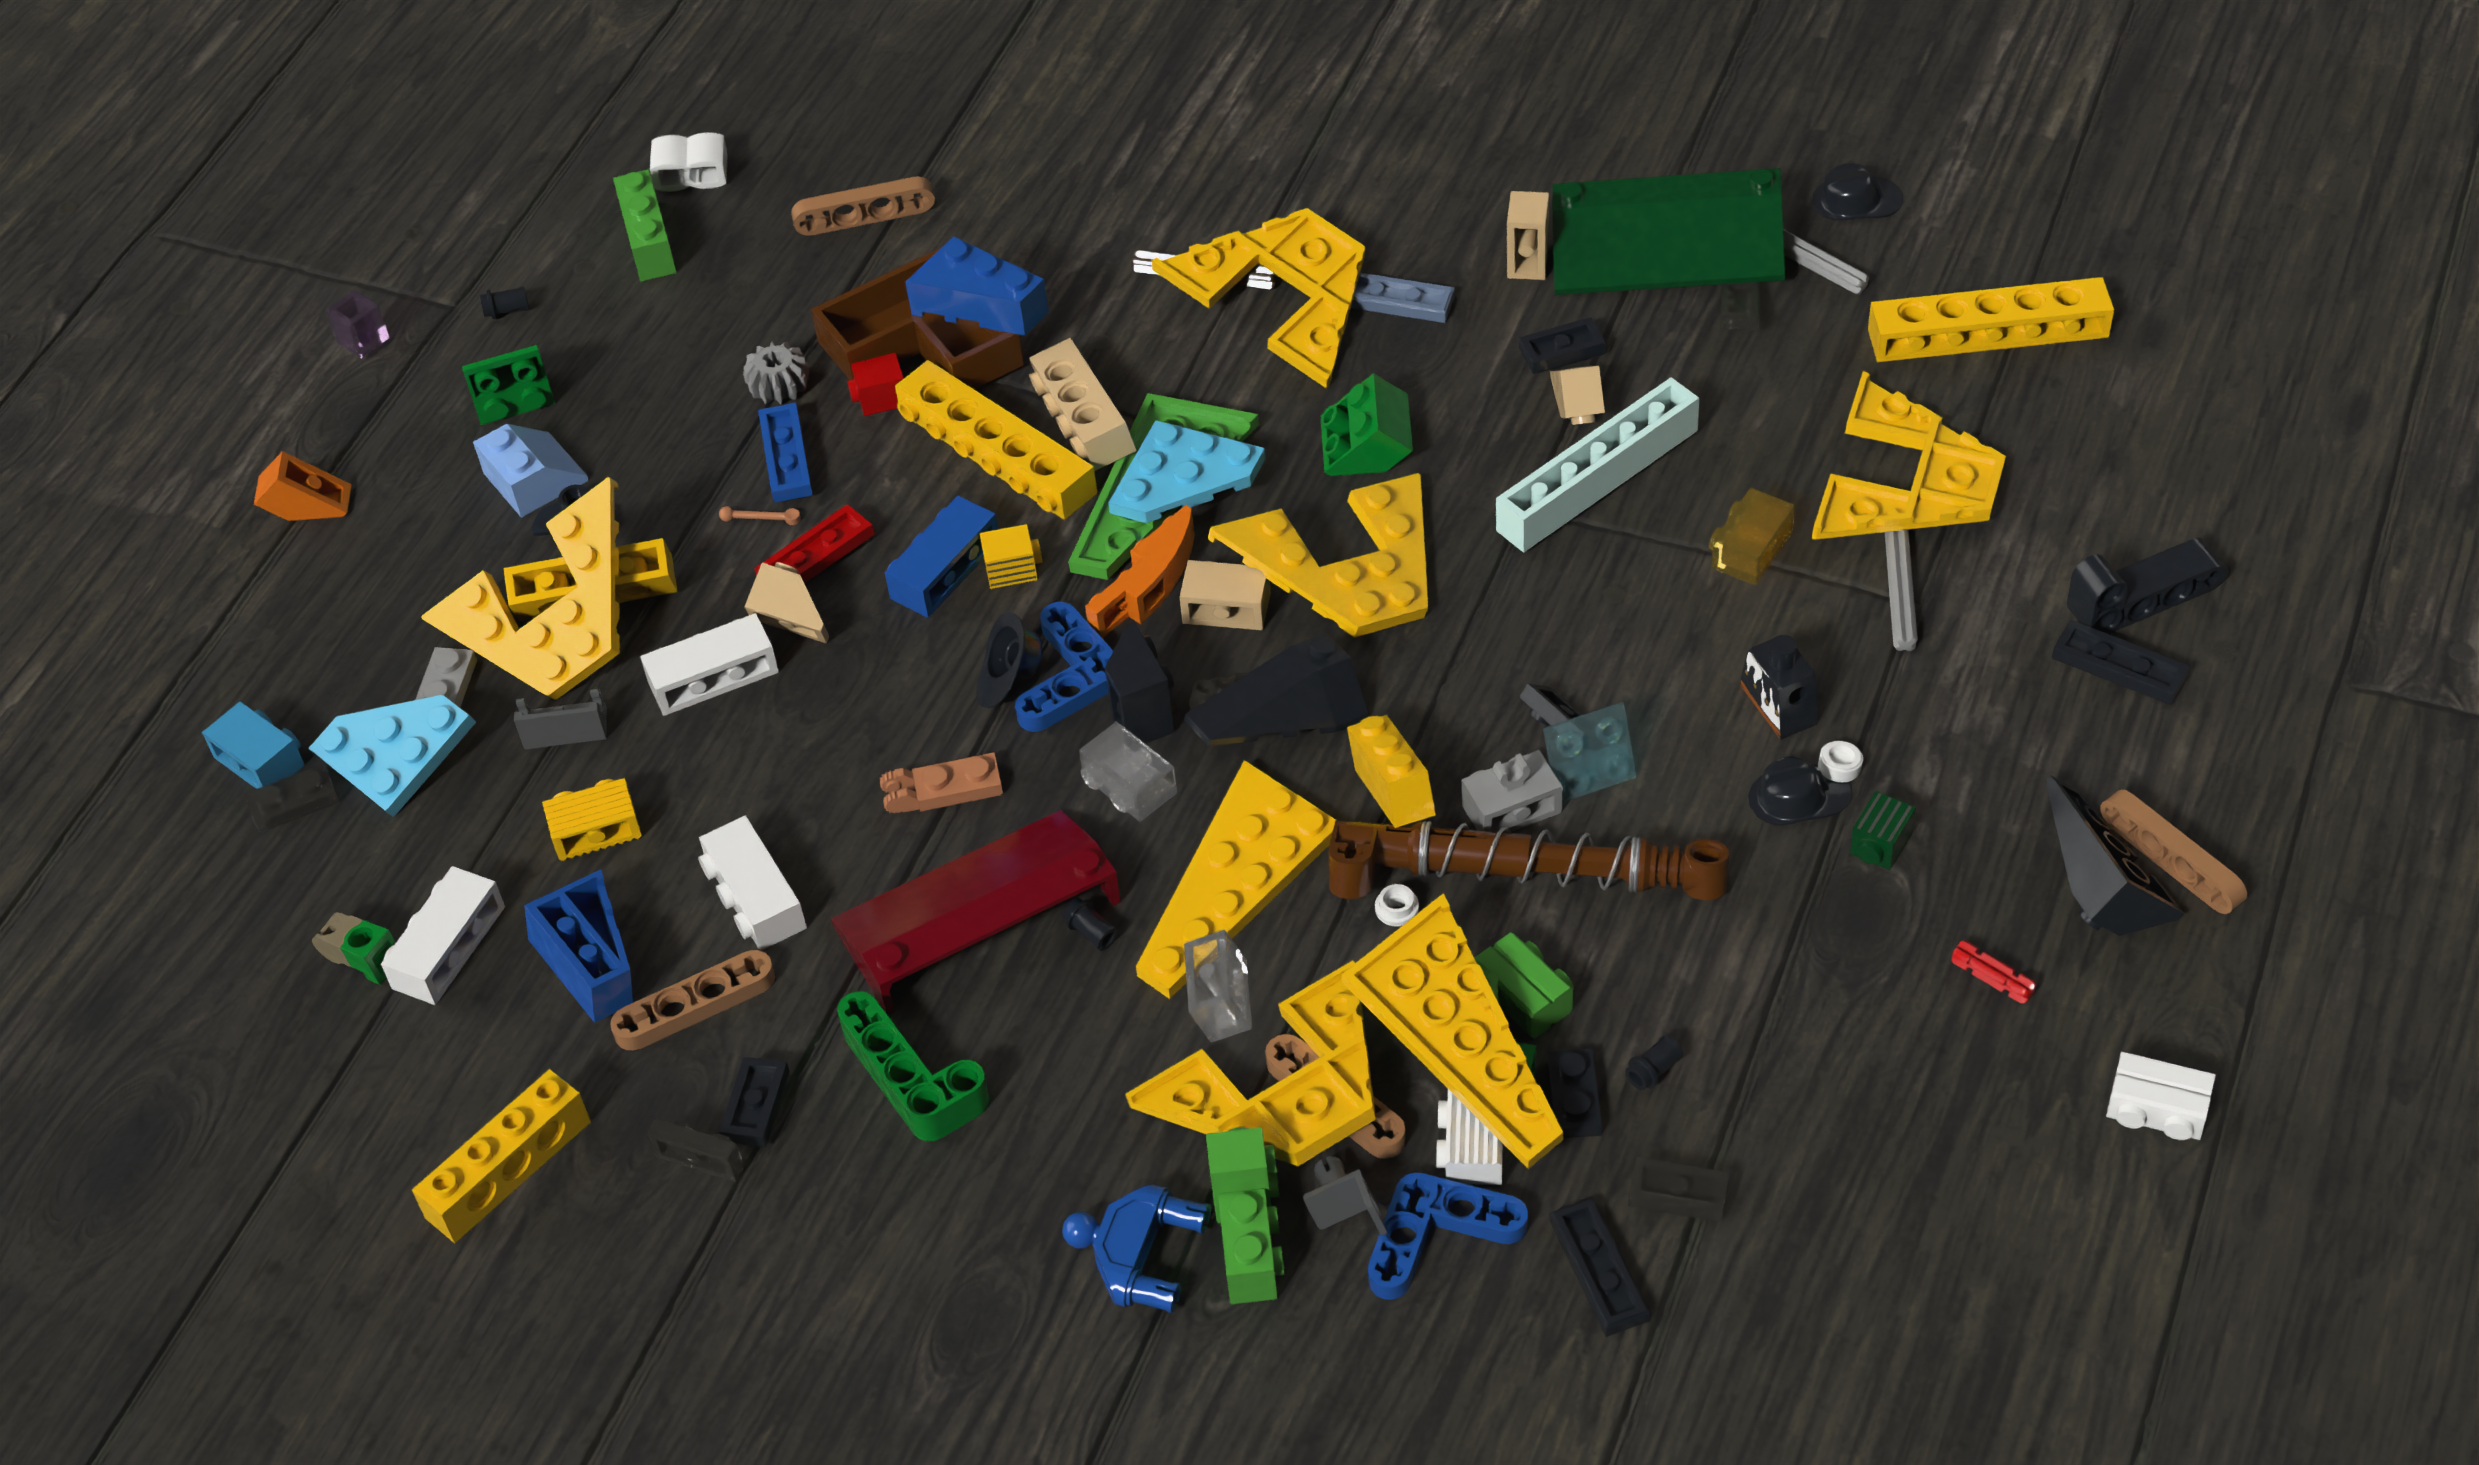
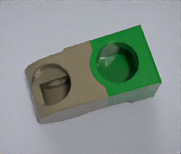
[312,912,396,985]

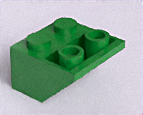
[462,345,555,425]
[1320,373,1413,476]

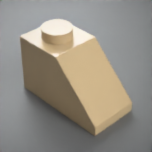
[1550,366,1605,425]
[745,562,829,644]

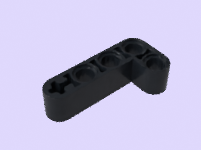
[2067,538,2228,634]

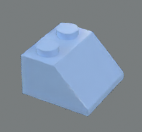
[473,424,589,518]

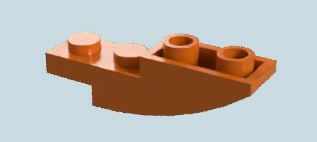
[1085,505,1195,639]

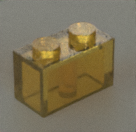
[1709,488,1795,586]

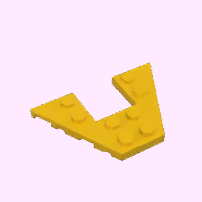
[1152,208,1365,389]
[1812,371,2006,540]
[1208,473,1428,638]
[421,477,620,700]
[1125,960,1376,1166]

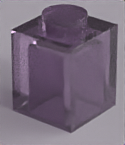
[325,290,389,359]

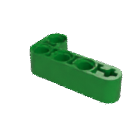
[837,991,990,1141]

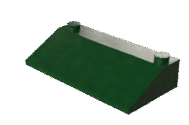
[1552,168,1785,295]

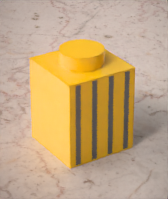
[980,524,1042,589]

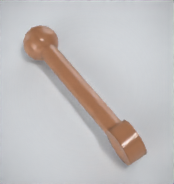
[719,506,801,525]

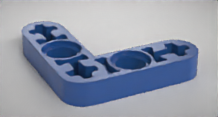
[1015,602,1113,732]
[1368,1173,1528,1300]

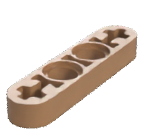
[792,177,935,236]
[2100,789,2247,914]
[610,950,775,1051]
[1265,1034,1406,1159]

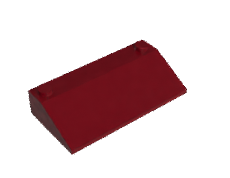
[831,810,1121,1015]

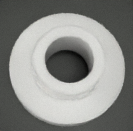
[1375,884,1419,926]

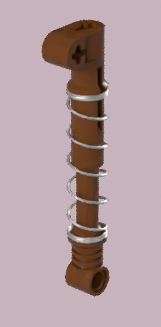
[1329,820,1729,901]

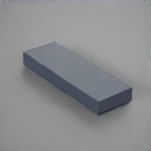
[1351,273,1455,323]

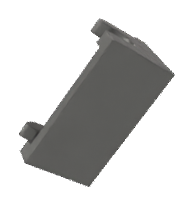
[514,689,607,750]

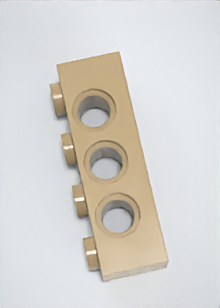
[1029,338,1136,471]

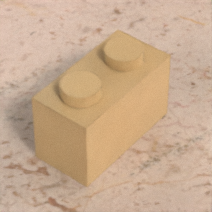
[1507,191,1549,280]
[1179,560,1271,630]

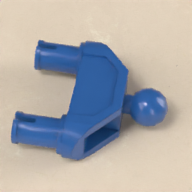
[1062,1184,1211,1313]

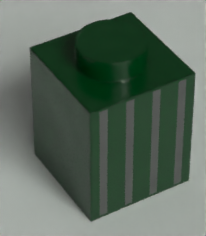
[1850,791,1916,870]

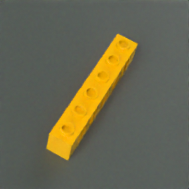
[1868,277,2114,362]
[895,360,1097,520]

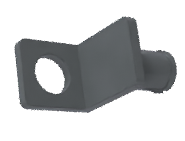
[1303,1156,1388,1236]

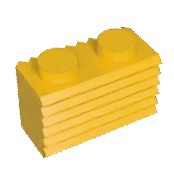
[542,778,642,861]

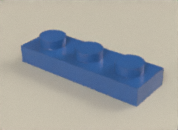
[758,403,813,503]

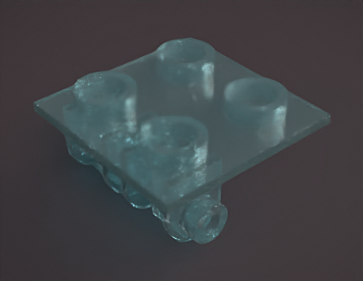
[1543,702,1636,802]

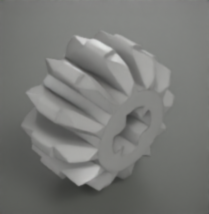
[743,341,810,405]

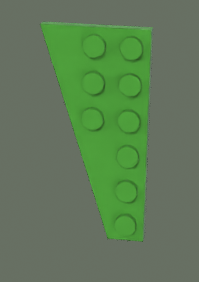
[1068,393,1259,580]

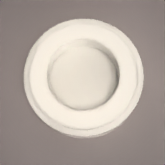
[1818,741,1863,782]

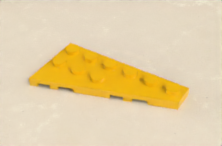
[1136,760,1336,999]
[1342,893,1563,1169]

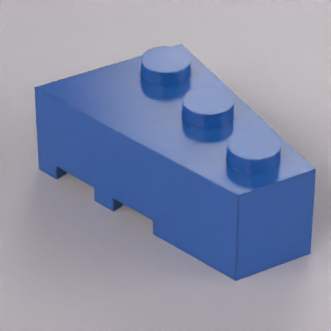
[905,236,1049,335]
[524,869,633,1023]

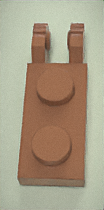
[880,752,1003,814]

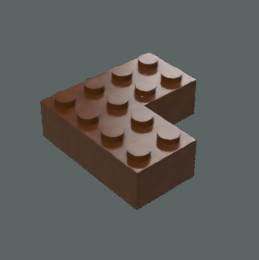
[811,247,1024,389]

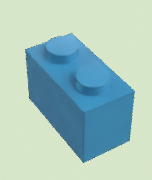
[202,702,305,796]

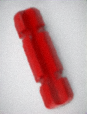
[1951,940,2037,1004]

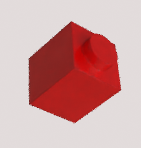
[847,353,904,417]

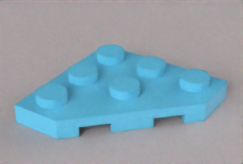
[1108,420,1266,523]
[309,695,476,817]

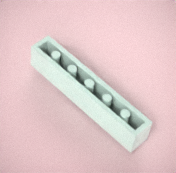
[1496,377,1699,553]

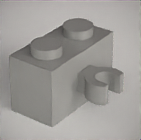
[1461,750,1562,833]

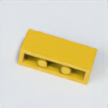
[1347,715,1436,828]

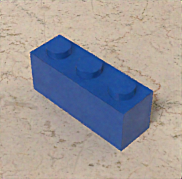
[885,496,998,618]

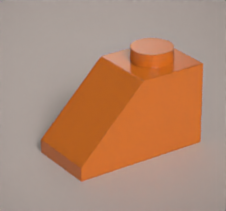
[254,451,352,521]

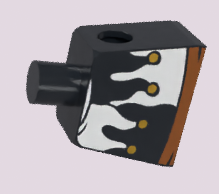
[1740,635,1818,740]

